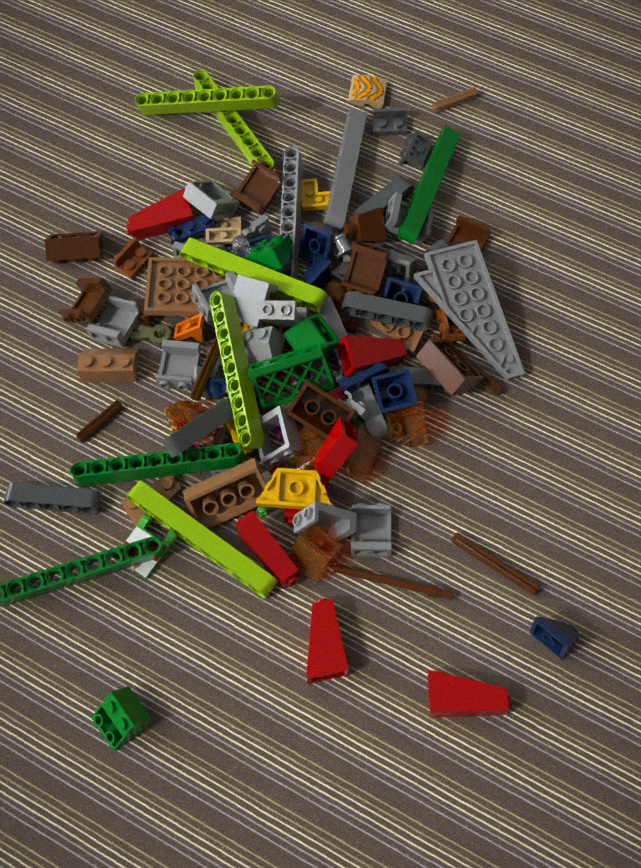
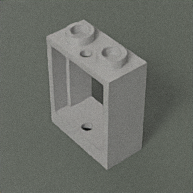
[183,180,240,219]
[258,405,302,467]

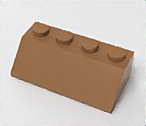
[183,458,266,529]

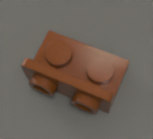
[113,237,154,280]
[436,307,466,341]

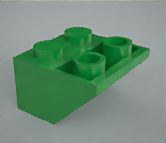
[245,234,291,270]
[283,313,340,363]
[91,686,152,751]

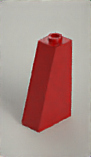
[126,189,193,240]
[336,336,407,378]
[236,511,299,589]
[306,598,349,684]
[427,670,512,718]

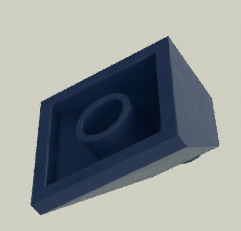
[299,221,333,263]
[303,260,332,291]
[383,274,423,305]
[372,368,418,414]
[529,616,580,660]

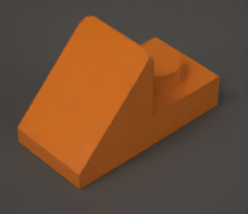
[174,314,205,343]

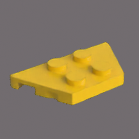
[256,468,333,509]

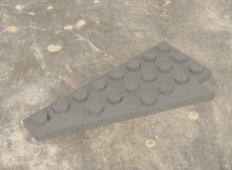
[414,240,525,381]

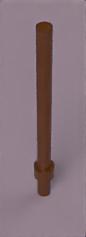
[333,564,453,600]

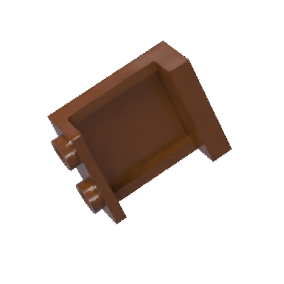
[230,160,283,216]
[446,216,490,252]
[341,241,391,296]
[58,277,113,324]

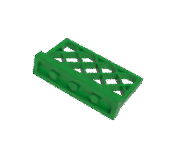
[248,342,335,409]

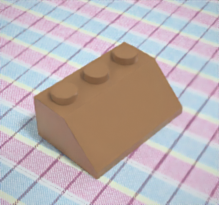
[77,349,139,382]

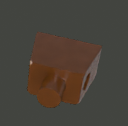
[343,207,387,243]

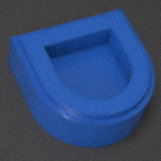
[206,376,226,399]

